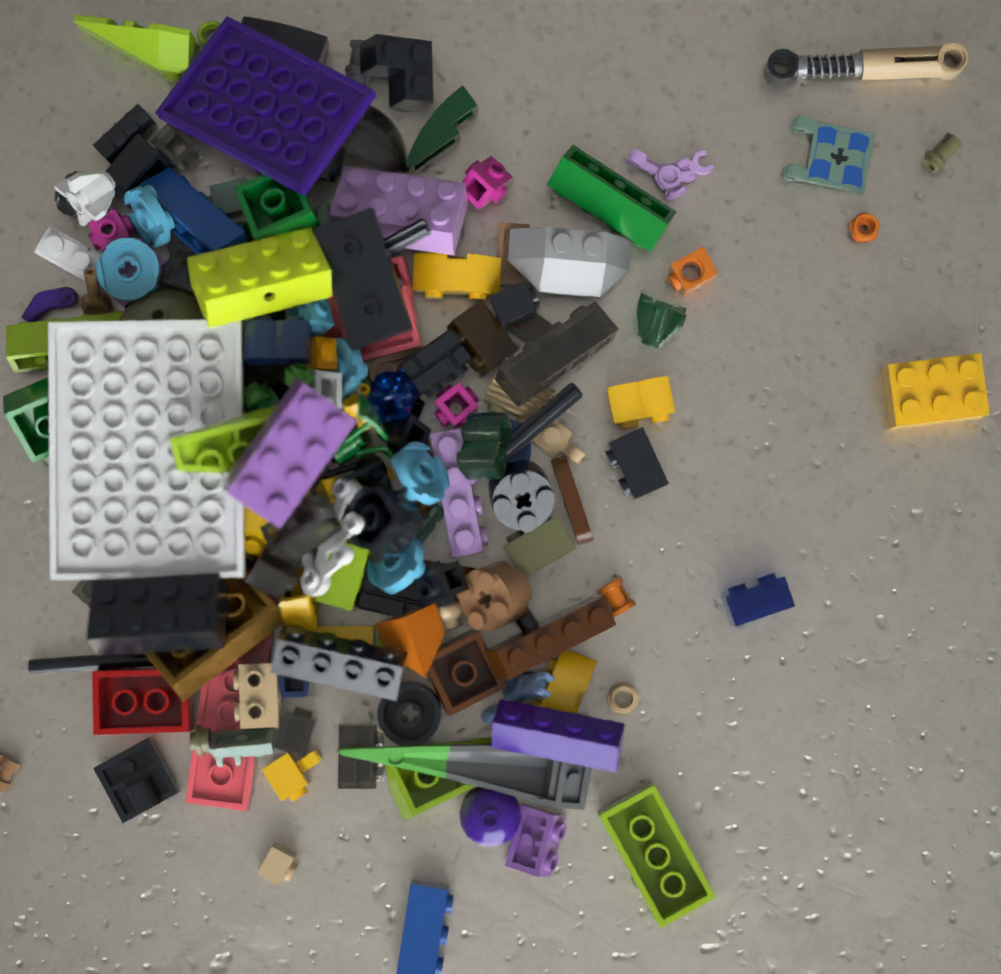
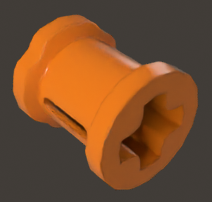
[597,577,636,617]

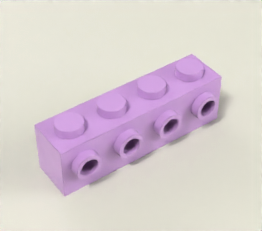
[430,428,488,558]

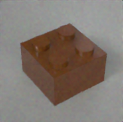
[427,629,507,716]

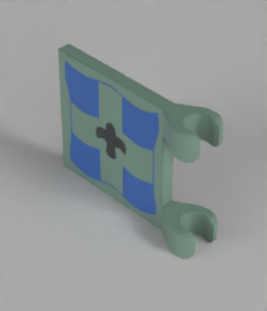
[782,115,875,194]

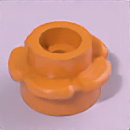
[849,212,880,243]

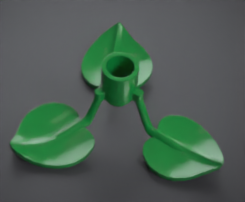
[333,375,397,464]

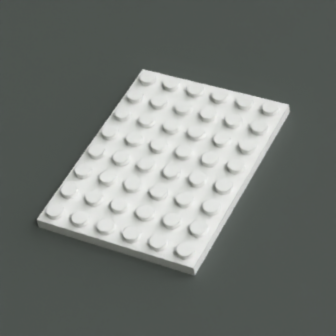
[48,320,245,580]

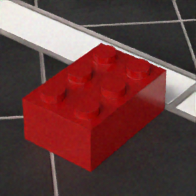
[92,668,195,735]

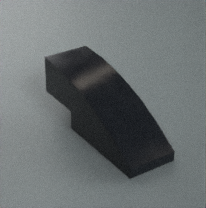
[241,16,330,64]

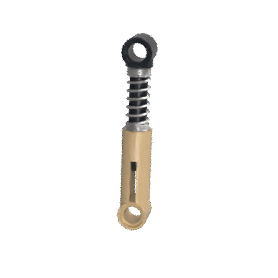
[763,42,969,87]

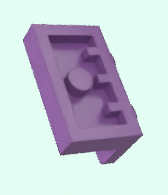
[505,805,566,877]

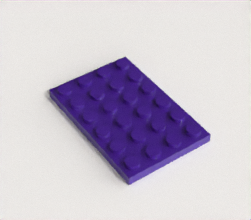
[155,16,376,196]

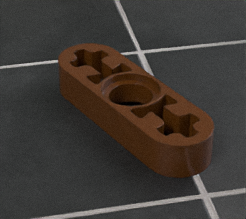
[550,455,594,545]

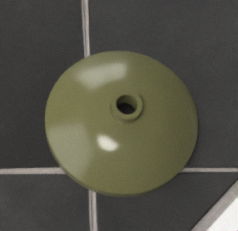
[119,289,205,321]

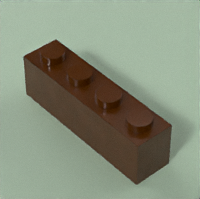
[484,596,616,680]

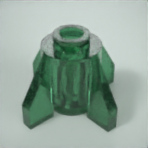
[637,293,687,348]

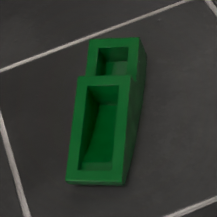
[405,85,478,175]

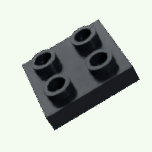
[93,737,180,823]

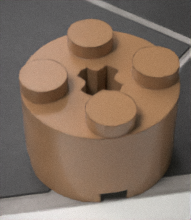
[457,561,532,631]

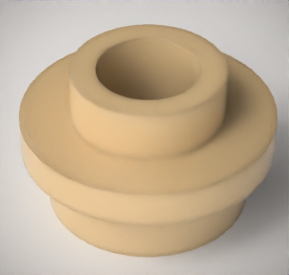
[607,682,639,714]

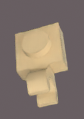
[531,420,585,466]

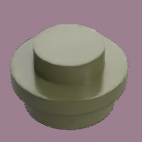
[190,725,212,757]

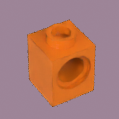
[667,246,718,296]

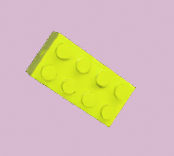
[187,227,332,329]

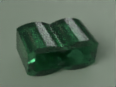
[456,412,512,480]

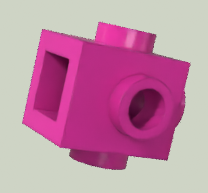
[462,156,513,210]
[88,209,135,252]
[434,382,479,430]

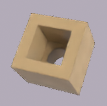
[257,842,298,886]

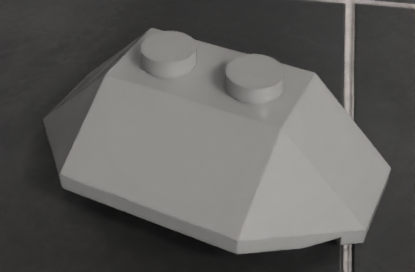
[507,226,631,298]

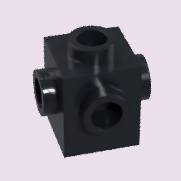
[413,560,469,608]

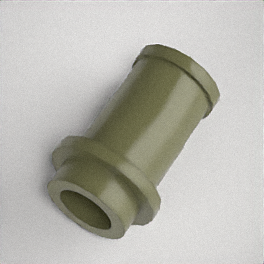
[923,133,962,173]

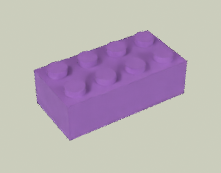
[221,378,357,529]

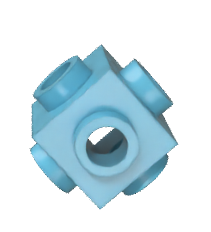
[284,298,335,338]

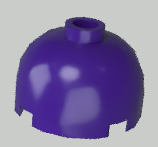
[459,787,521,847]

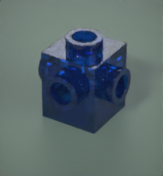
[367,369,417,423]

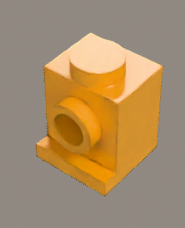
[307,336,338,372]

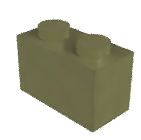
[503,516,576,576]

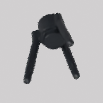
[315,455,388,521]

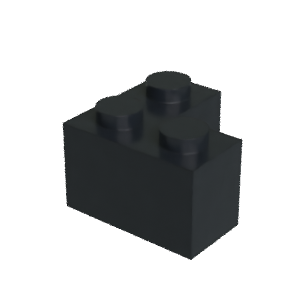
[360,34,434,111]

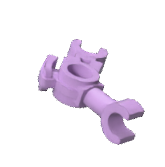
[626,148,714,200]

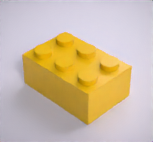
[881,353,990,430]

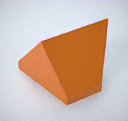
[375,603,446,678]

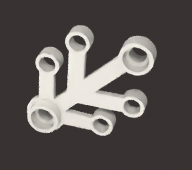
[292,478,364,597]

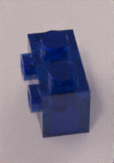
[721,573,795,627]

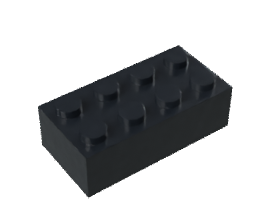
[86,573,228,656]

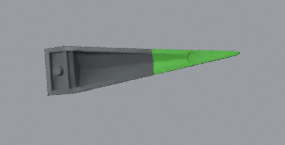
[337,743,591,810]

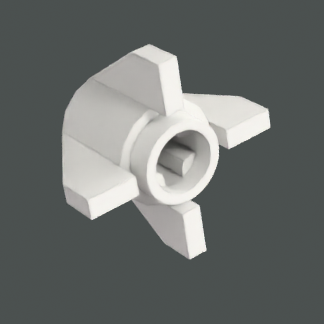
[55,169,116,227]

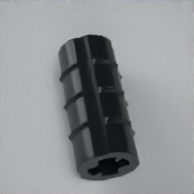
[93,103,157,164]

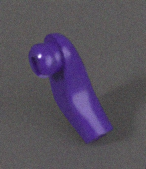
[21,287,78,322]

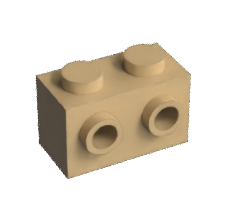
[233,662,282,729]

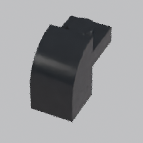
[375,387,431,453]

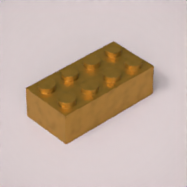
[145,570,284,702]

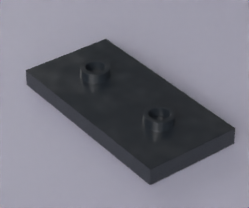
[313,208,414,350]

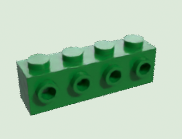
[547,145,677,252]

